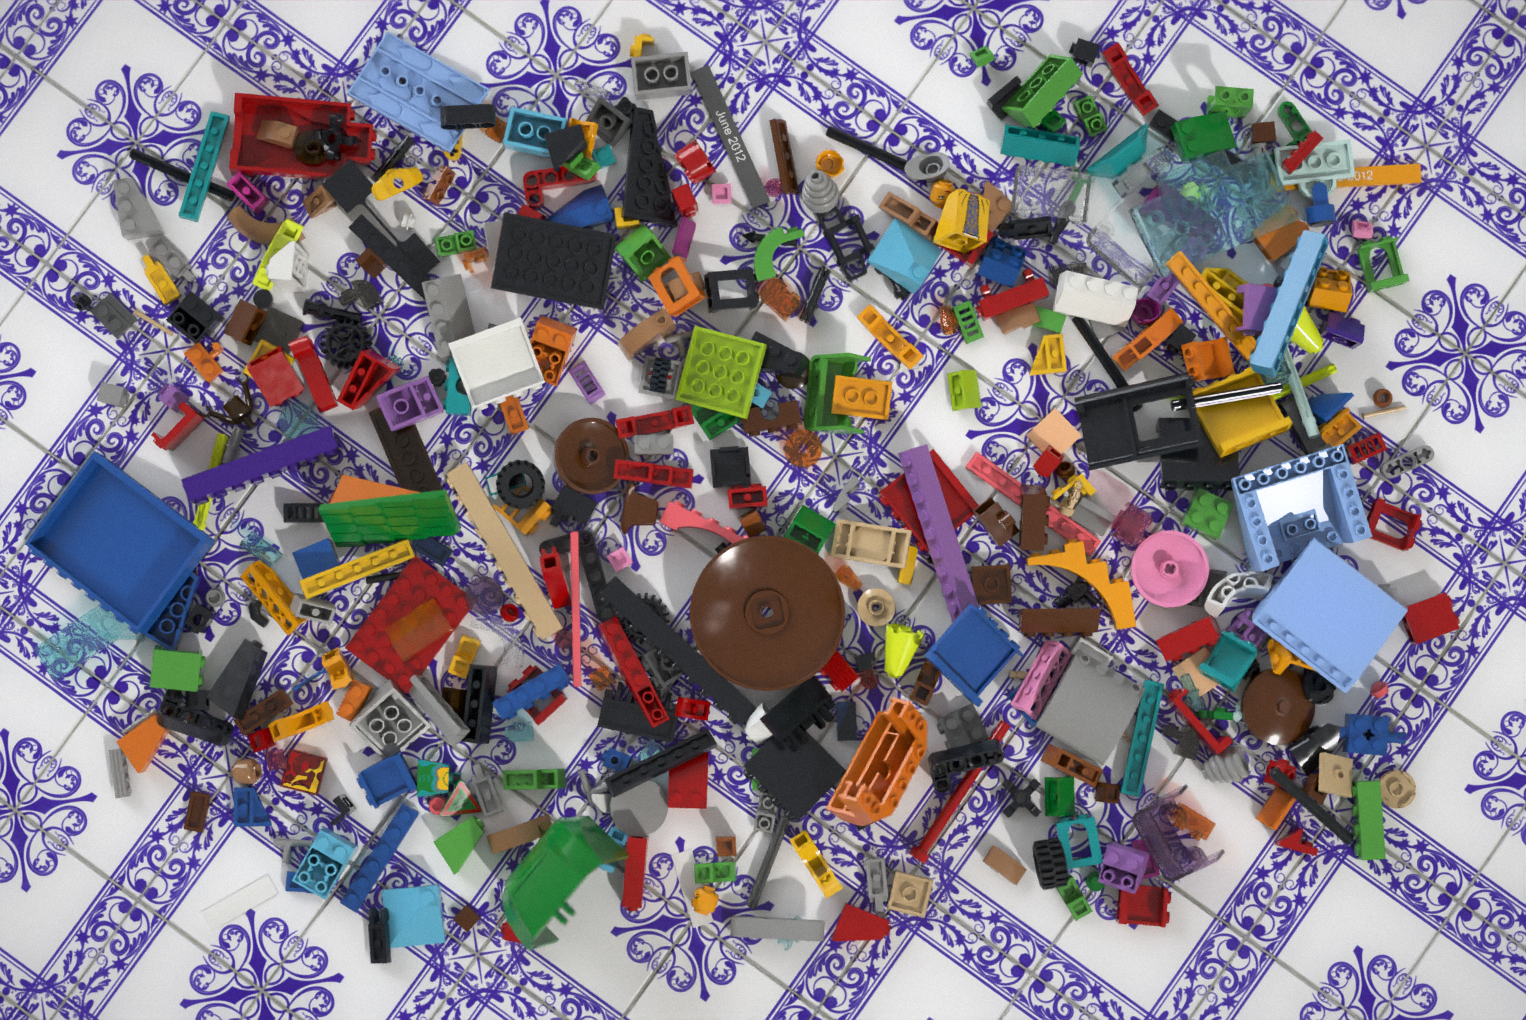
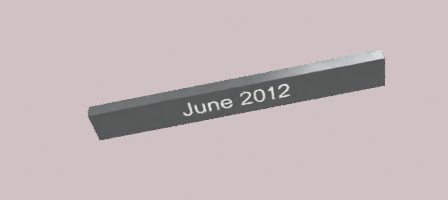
[691,65,770,209]

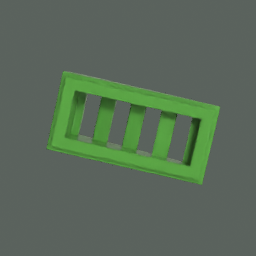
[952,300,984,344]

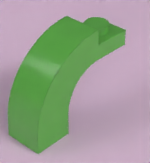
[753,226,805,282]

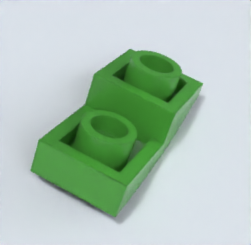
[1073,94,1108,137]
[434,230,477,258]

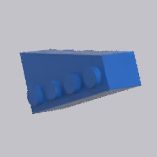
[141,571,201,650]

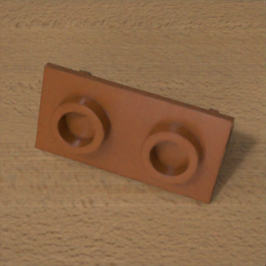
[423,165,456,206]

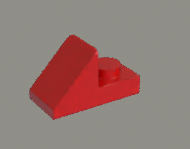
[675,697,711,721]
[1275,827,1318,856]

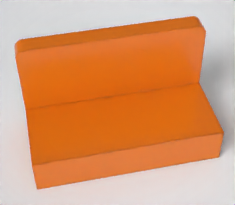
[1255,786,1296,830]

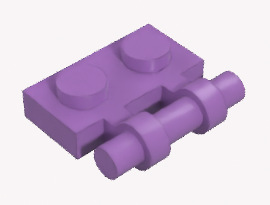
[1225,608,1268,648]

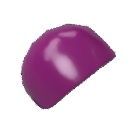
[1131,297,1161,326]

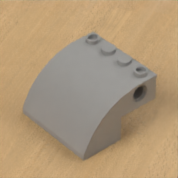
[1035,649,1145,766]

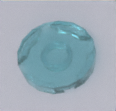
[279,403,318,439]

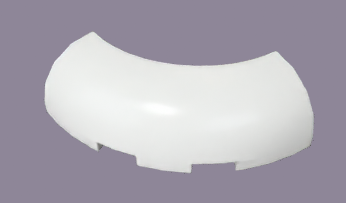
[1204,571,1273,618]

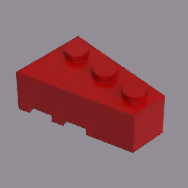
[337,349,402,410]

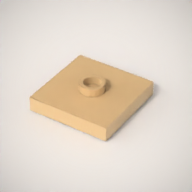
[1318,752,1353,798]
[887,870,933,918]

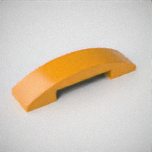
[857,304,924,370]

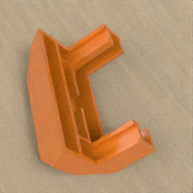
[826,697,927,826]

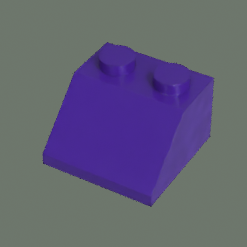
[1319,311,1365,349]

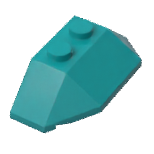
[1084,123,1149,179]

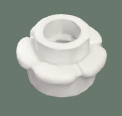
[401,212,416,230]

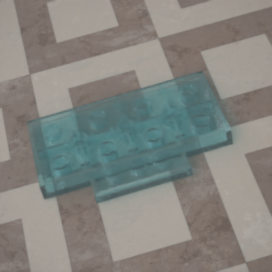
[1128,149,1299,279]

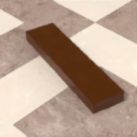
[769,119,799,195]

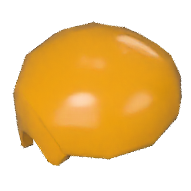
[816,149,845,178]

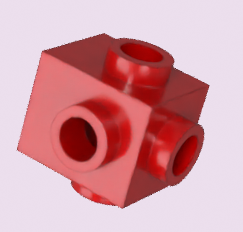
[1264,758,1296,788]

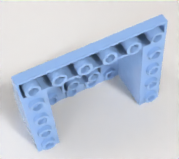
[1231,444,1372,571]
[1252,537,1408,694]

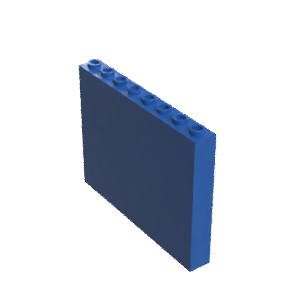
[25,451,216,635]

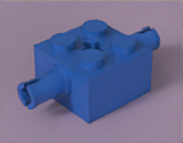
[1339,714,1407,756]

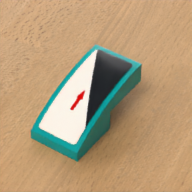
[485,473,527,496]

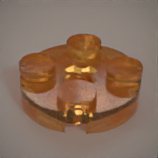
[784,429,823,468]

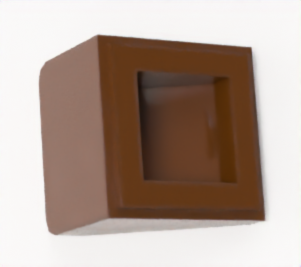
[1095,782,1121,804]

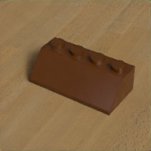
[1018,608,1100,637]

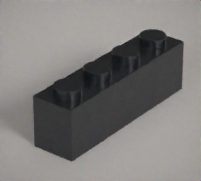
[461,664,498,744]

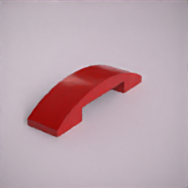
[1102,42,1159,116]
[615,405,694,439]

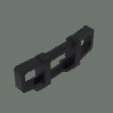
[817,206,875,282]

